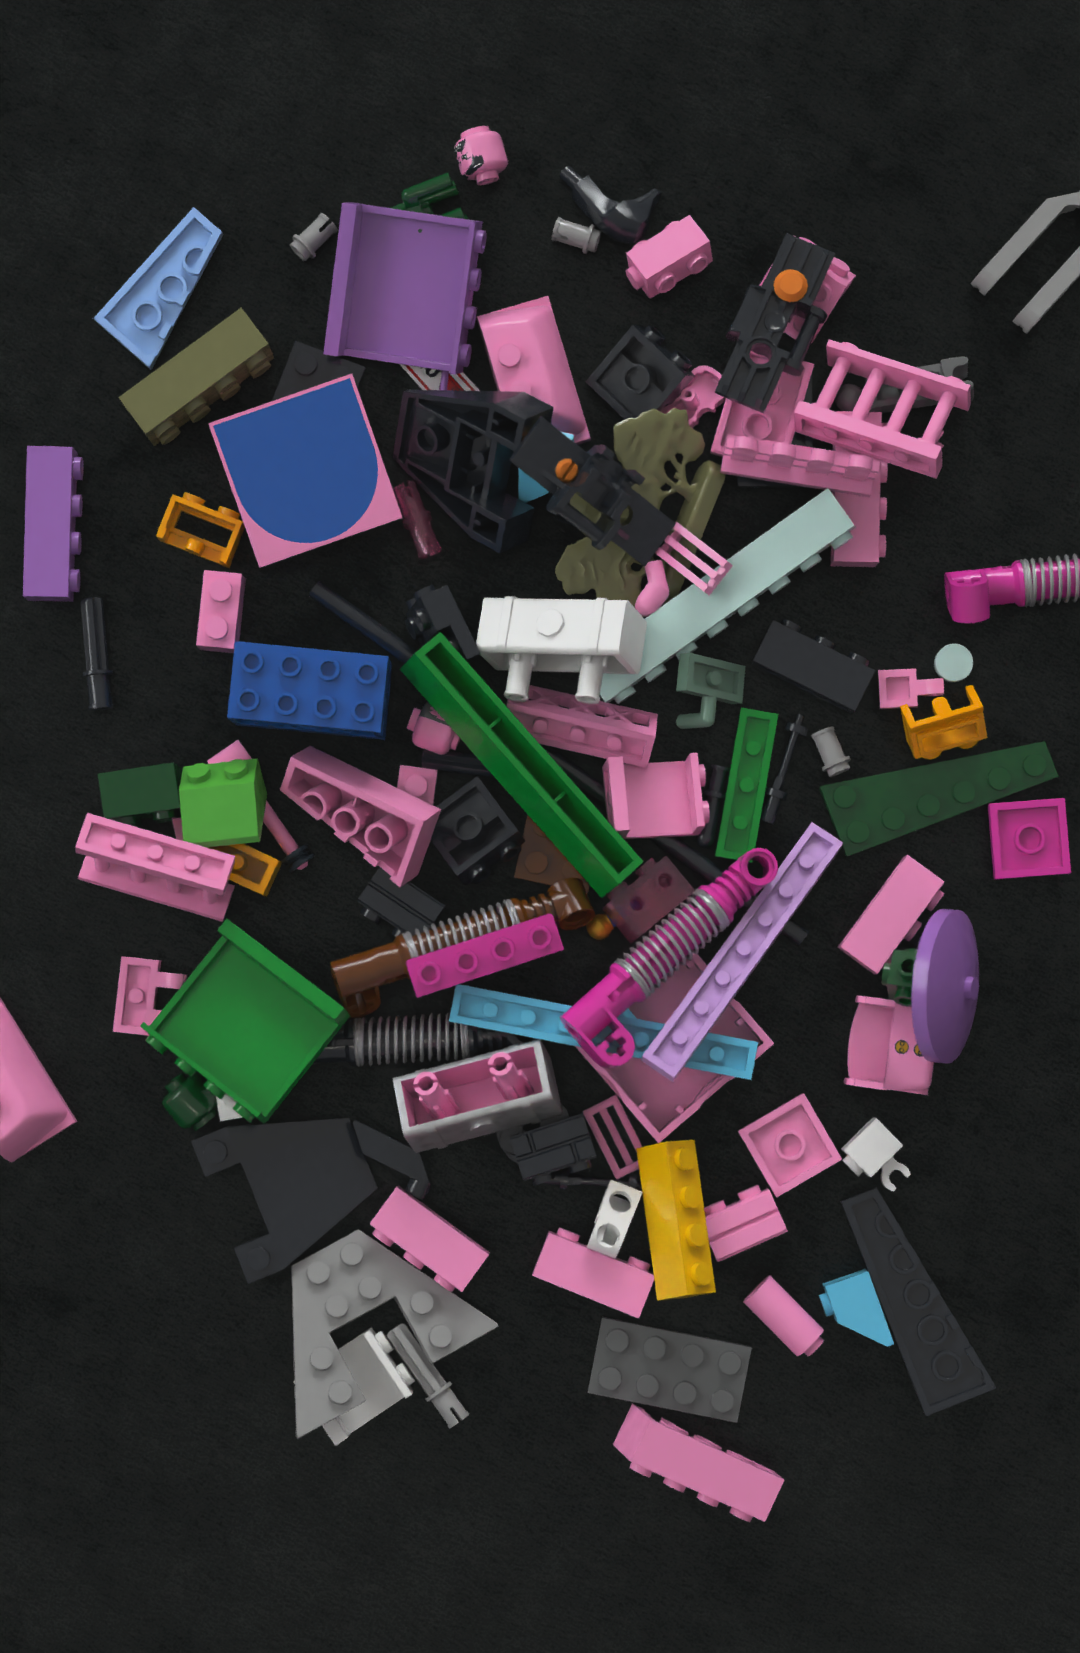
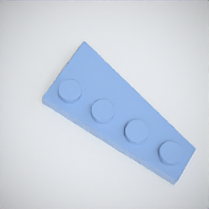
[94,207,223,370]

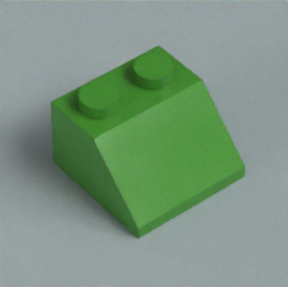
[179,758,267,848]

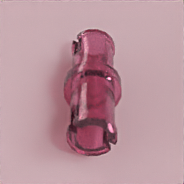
[393,481,442,559]

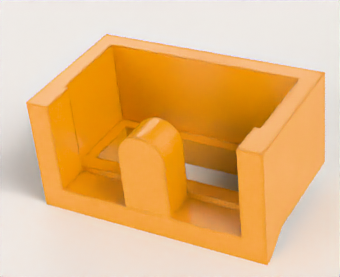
[156,492,245,568]
[900,685,988,759]

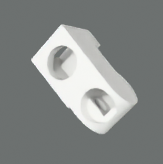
[587,1180,643,1259]

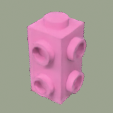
[626,215,713,299]

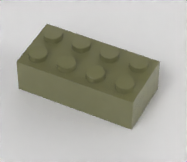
[118,308,274,446]

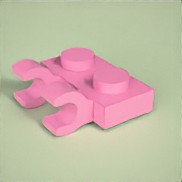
[113,956,187,1036]

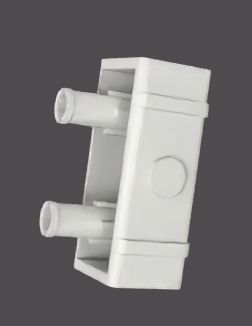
[476,596,647,704]

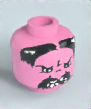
[454,126,508,185]

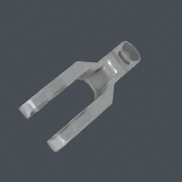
[971,191,1080,334]

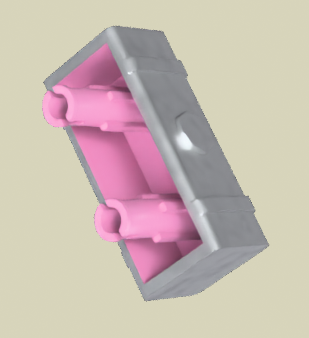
[393,1039,563,1153]

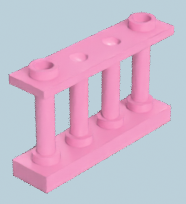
[794,339,971,479]
[75,813,235,922]

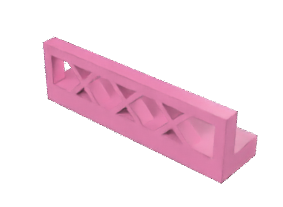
[506,685,658,768]

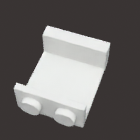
[293,1327,415,1446]

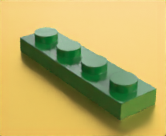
[715,707,779,863]

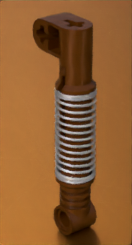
[330,878,595,1018]

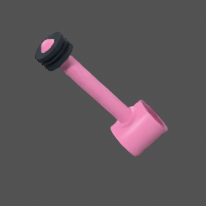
[207,740,314,873]

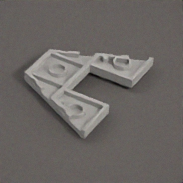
[291,1229,498,1439]

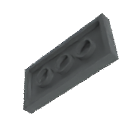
[587,1317,752,1423]

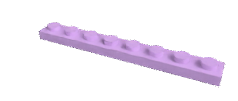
[641,822,843,1082]

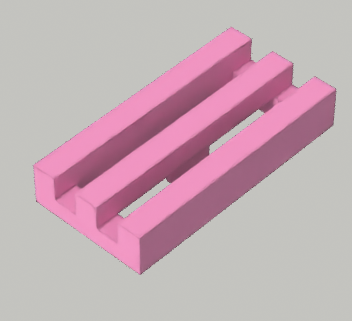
[655,522,733,595]
[582,1095,642,1180]

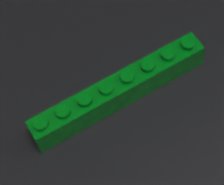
[399,632,644,898]

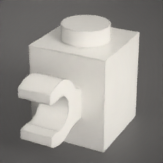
[841,1117,911,1191]

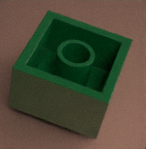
[98,762,182,827]

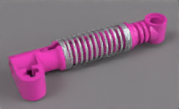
[944,554,1080,623]
[560,848,778,1069]

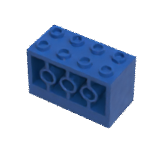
[227,641,393,740]

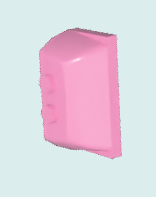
[476,296,591,445]
[0,998,77,1162]

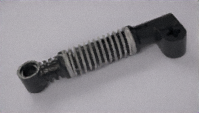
[313,1012,543,1067]

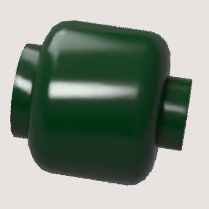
[162,1073,218,1131]

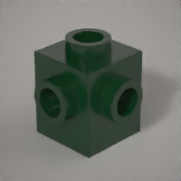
[882,949,918,1007]

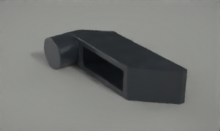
[353,1119,432,1201]

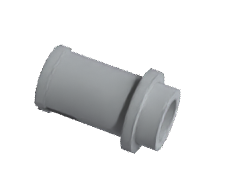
[290,213,338,261]
[551,217,601,254]
[811,726,851,777]

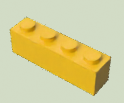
[636,1140,716,1301]

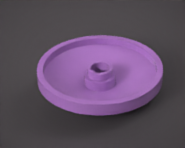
[912,909,979,1063]

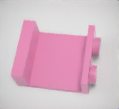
[602,753,710,839]

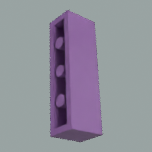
[23,446,83,602]

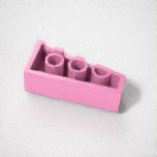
[280,746,441,887]
[613,1403,784,1522]

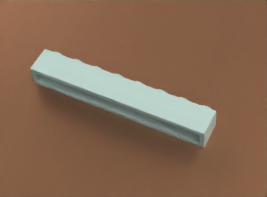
[600,488,856,704]

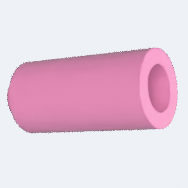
[743,1275,824,1357]

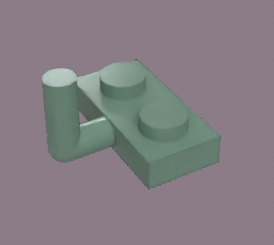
[676,653,745,729]

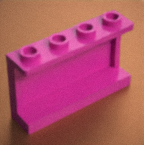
[406,914,564,998]

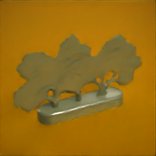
[555,408,726,607]

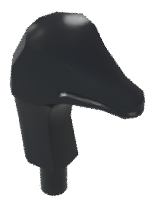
[559,166,661,246]

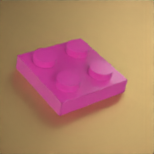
[987,798,1071,880]

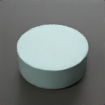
[934,644,973,682]

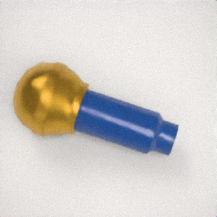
[586,899,641,940]

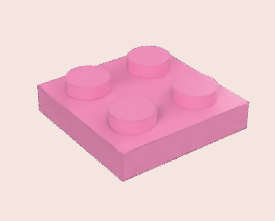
[738,1093,842,1198]

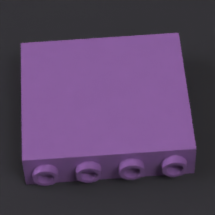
[323,202,487,375]

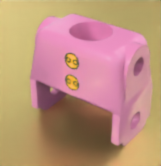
[844,996,934,1095]

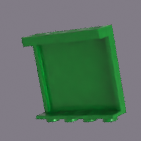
[140,919,350,1125]

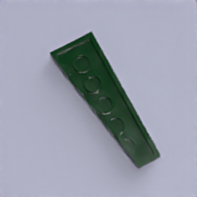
[819,741,1058,857]

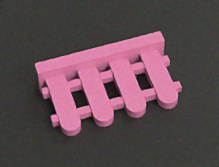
[720,434,880,497]

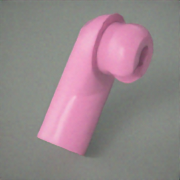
[635,560,669,617]

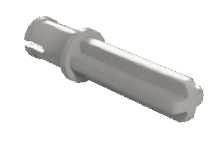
[387,1323,469,1429]

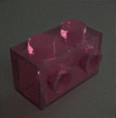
[602,856,695,944]

